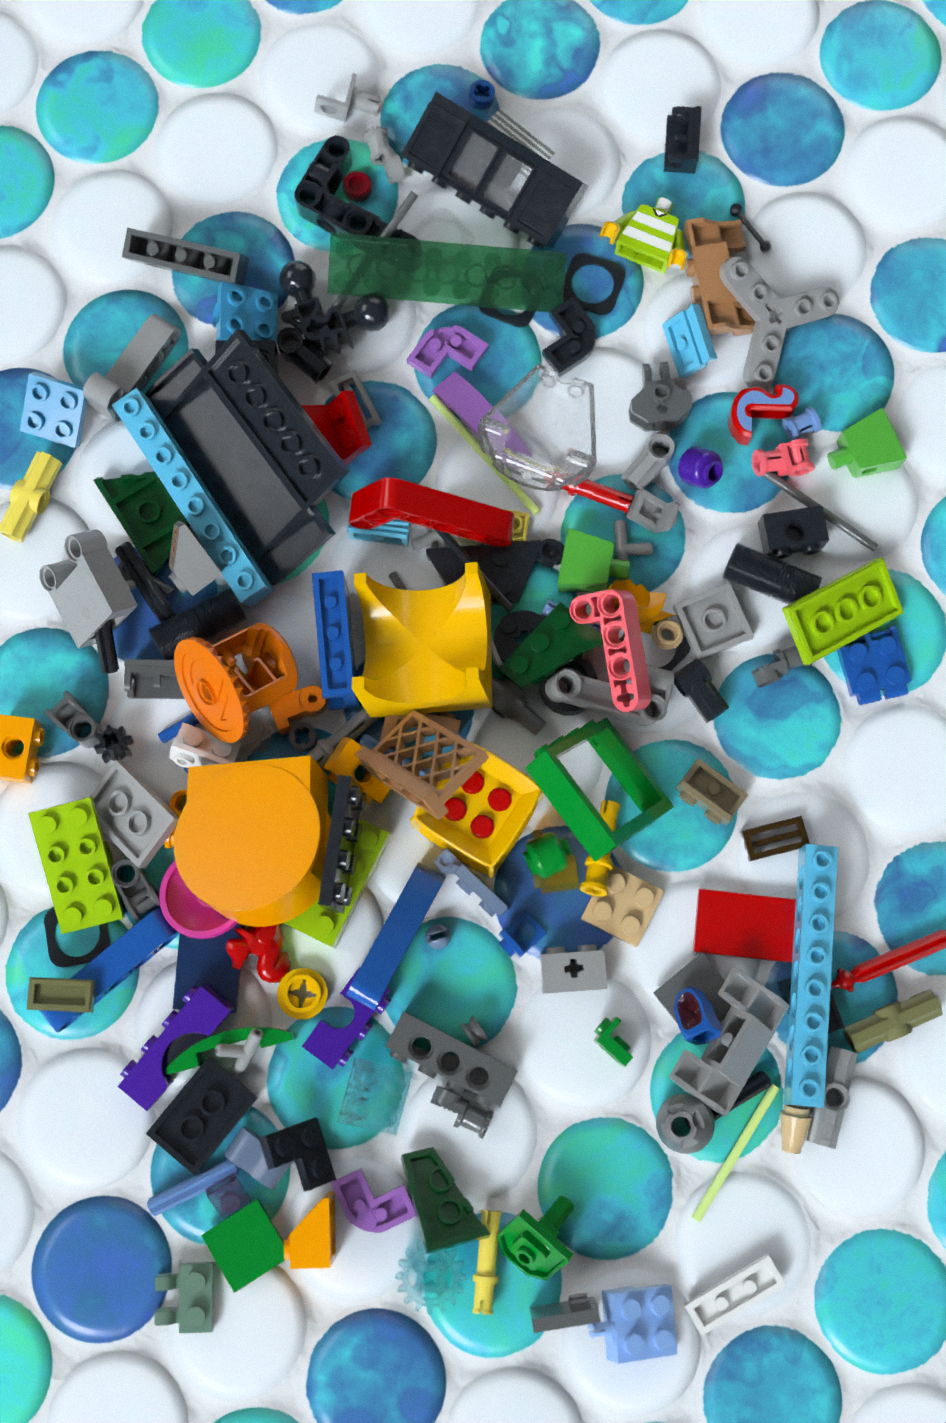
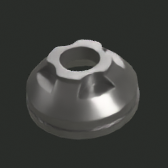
[656,1093,715,1154]

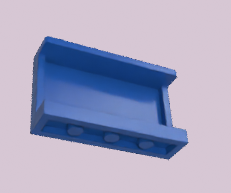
[312,570,360,710]

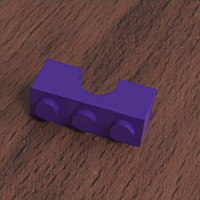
[301,967,392,1070]

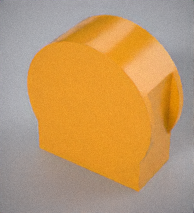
[174,756,331,927]

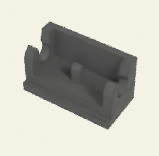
[124,659,185,699]

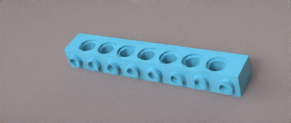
[112,388,274,607]
[784,844,838,1108]

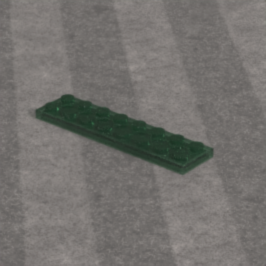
[327,232,567,312]

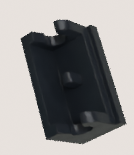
[663,106,702,174]

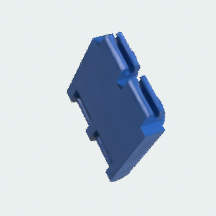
[837,625,912,706]

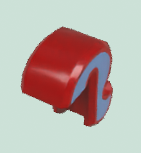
[727,384,799,446]

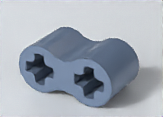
[224,1126,293,1190]

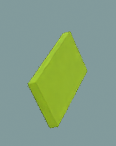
[782,557,904,665]

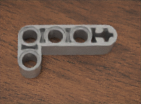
[83,314,181,422]

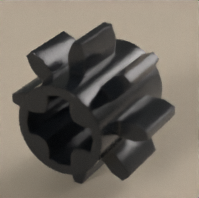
[94,725,134,764]

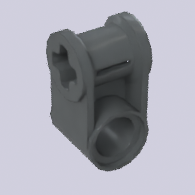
[44,690,103,748]
[111,859,160,921]

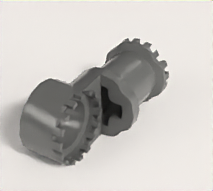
[751,645,812,688]
[430,1085,494,1139]

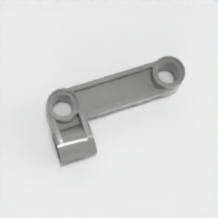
[545,664,674,726]

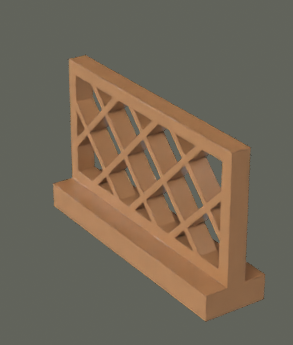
[355,710,489,820]

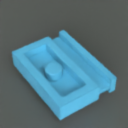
[662,304,717,378]

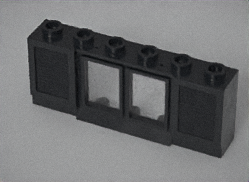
[401,91,588,250]

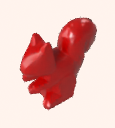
[226,924,291,983]

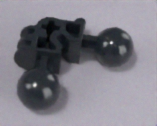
[279,260,391,358]

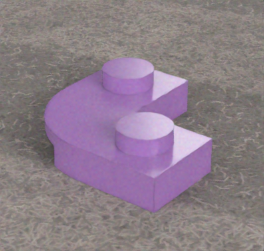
[407,325,489,379]
[331,1168,416,1233]

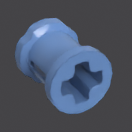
[782,406,822,441]

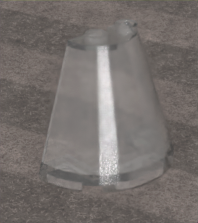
[478,364,597,491]

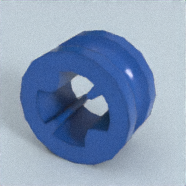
[469,80,495,110]

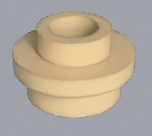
[652,619,683,650]

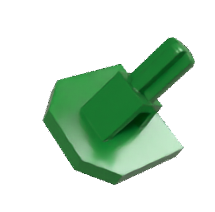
[497,1195,574,1281]

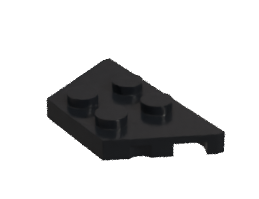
[426,540,542,606]

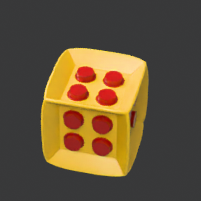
[410,741,544,878]

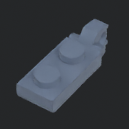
[434,848,509,917]

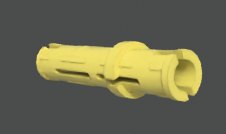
[472,1209,502,1315]

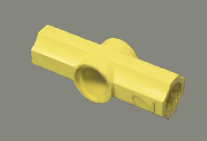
[0,451,62,543]

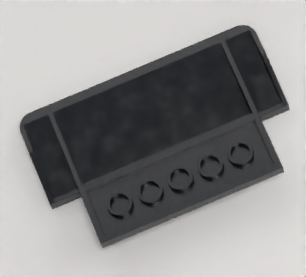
[145,329,350,586]

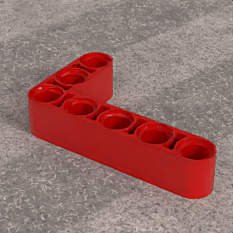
[348,478,515,547]

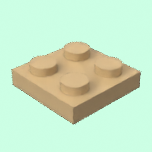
[580,865,664,948]

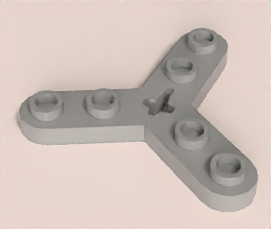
[719,256,839,389]

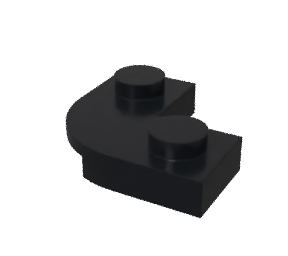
[542,296,596,377]

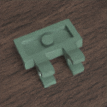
[154,1262,214,1334]

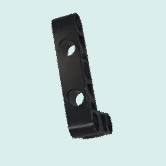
[294,135,423,273]

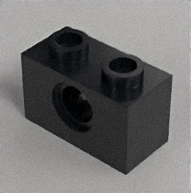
[757,505,829,559]

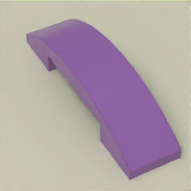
[432,371,532,476]

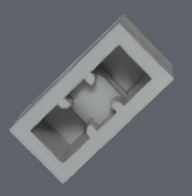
[540,945,608,994]

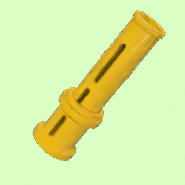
[580,800,621,896]

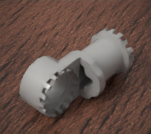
[363,125,405,184]

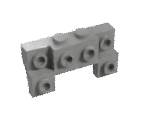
[668,967,790,1117]

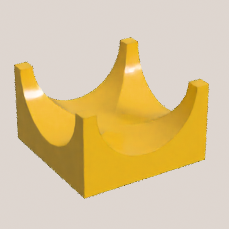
[352,562,492,718]

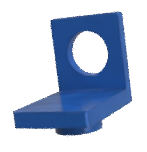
[499,910,547,959]

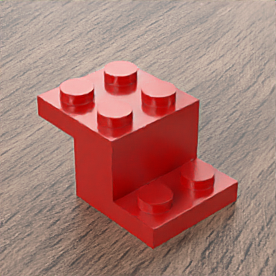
[301,390,372,466]

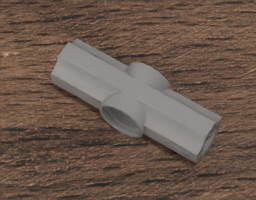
[806,1046,858,1149]

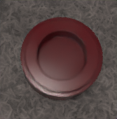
[342,171,372,203]

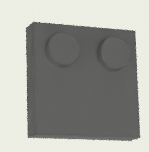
[530,1293,601,1333]

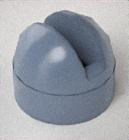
[425,924,451,950]

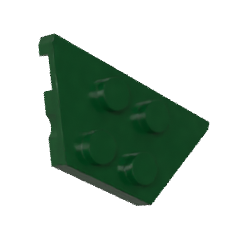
[93,471,190,576]

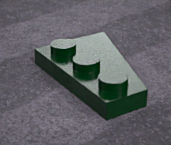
[499,602,603,691]
[401,1147,491,1254]

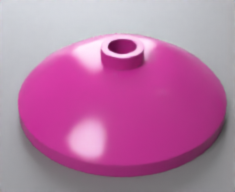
[159,861,238,939]

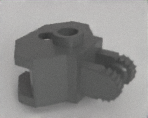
[628,362,692,432]

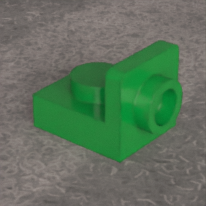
[593,1016,633,1067]

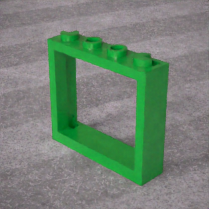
[525,718,674,862]

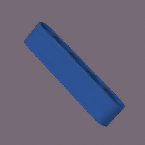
[346,862,446,1011]
[39,908,180,1033]

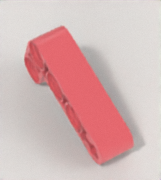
[570,590,651,712]

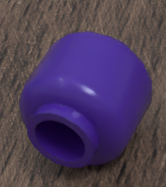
[678,446,723,489]

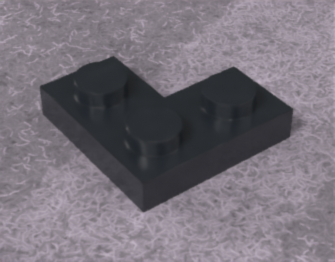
[259,1117,337,1192]

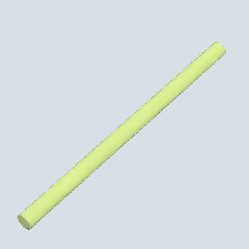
[429,394,541,516]

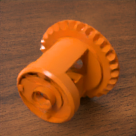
[174,623,298,743]

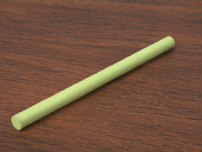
[692,1084,780,1222]

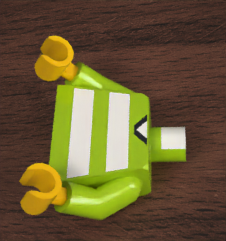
[598,198,688,274]

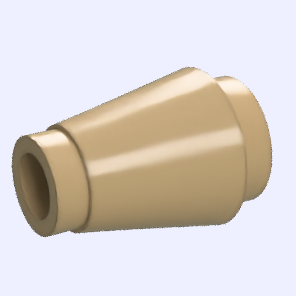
[780,1104,813,1154]

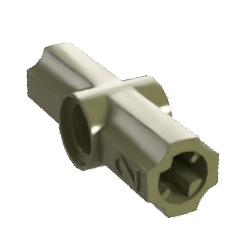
[843,990,943,1053]

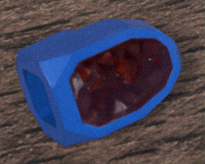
[674,987,722,1045]

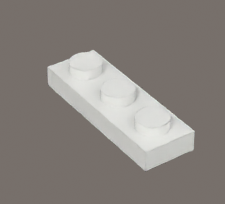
[684,1254,786,1336]

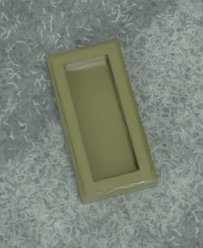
[26,977,96,1013]

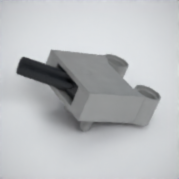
[39,529,138,674]

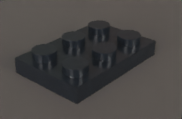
[146,1056,259,1176]

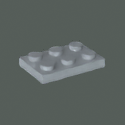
[89,760,179,868]

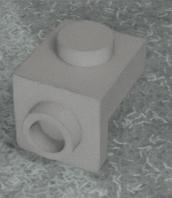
[626,489,680,533]

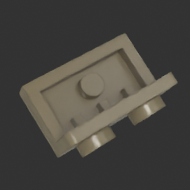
[675,758,748,826]

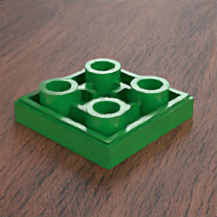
[201,1198,285,1293]

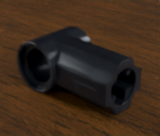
[276,327,333,383]
[674,658,729,724]

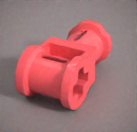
[752,438,815,477]

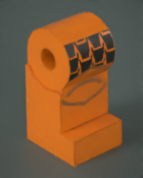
[268,685,327,735]

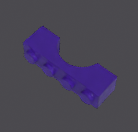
[117,982,235,1111]

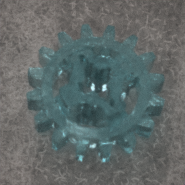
[395,1240,466,1315]

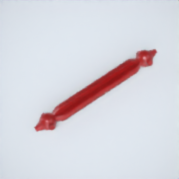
[831,930,946,992]

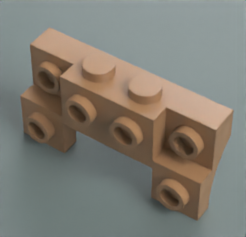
[684,217,755,337]

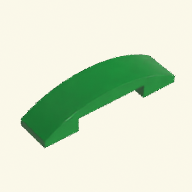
[166,1027,296,1075]

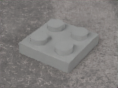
[673,582,754,660]

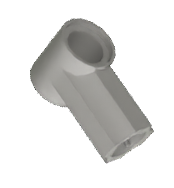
[621,434,675,492]

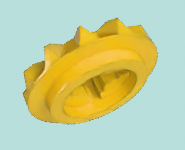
[277,968,328,1019]

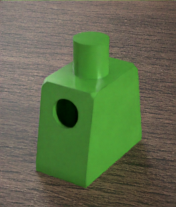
[827,408,907,478]
[558,528,631,592]

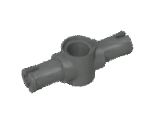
[491,676,547,736]

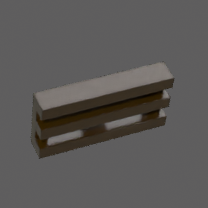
[740,816,810,862]

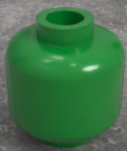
[522,832,572,879]

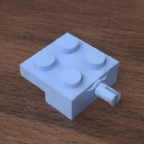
[588,1284,677,1364]

